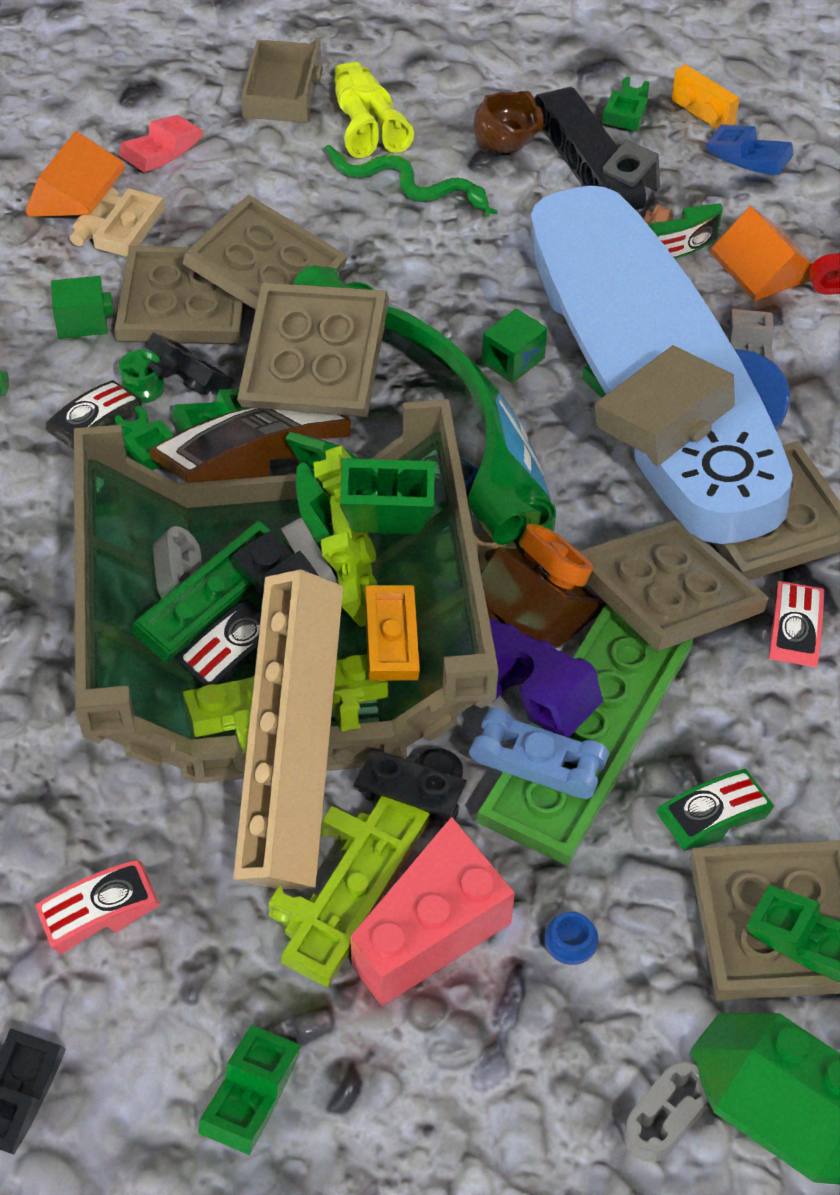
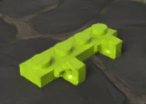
[313,445,378,627]
[183,654,388,753]
[268,796,430,988]

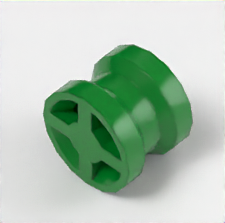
[119,350,164,403]

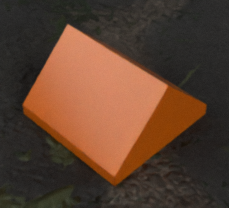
[25,131,126,217]
[711,205,813,301]

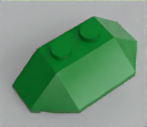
[689,1013,840,1185]

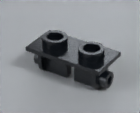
[354,749,467,826]

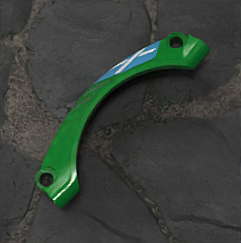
[293,265,556,551]

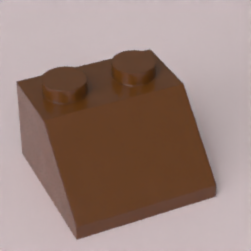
[481,547,606,648]

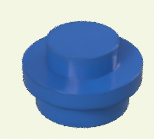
[545,912,598,965]

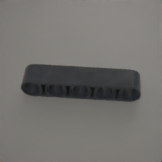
[534,86,646,210]

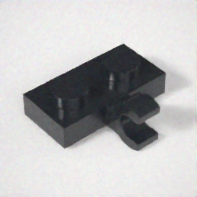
[145,332,235,395]

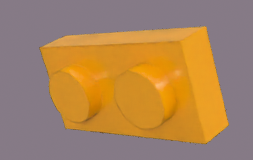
[671,64,740,129]
[364,585,420,681]

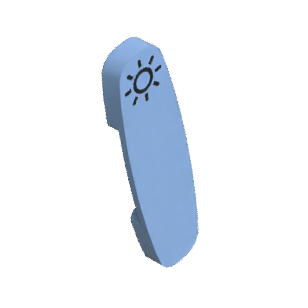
[531,186,793,544]

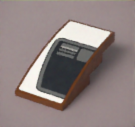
[150,407,351,483]

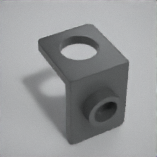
[603,139,660,191]

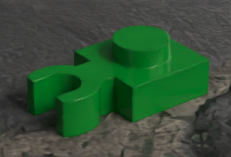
[602,77,649,131]
[114,406,175,470]

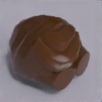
[473,91,544,153]

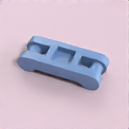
[469,708,609,799]

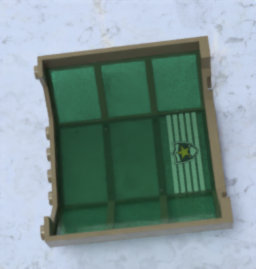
[74,399,498,783]

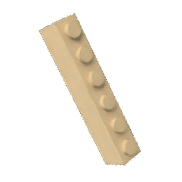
[233,569,343,889]

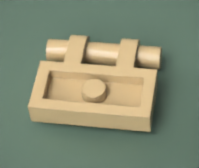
[69,187,165,257]

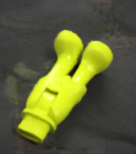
[334,62,414,158]

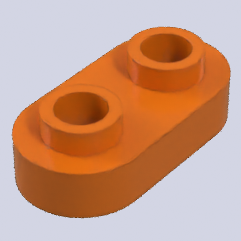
[519,524,594,590]

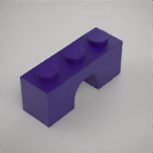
[447,618,603,738]

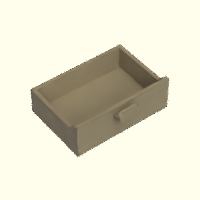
[241,38,323,123]
[595,345,735,467]

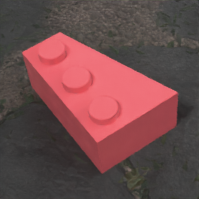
[351,817,515,1006]

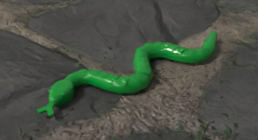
[325,145,498,217]

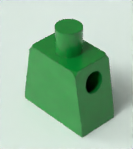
[340,458,435,534]

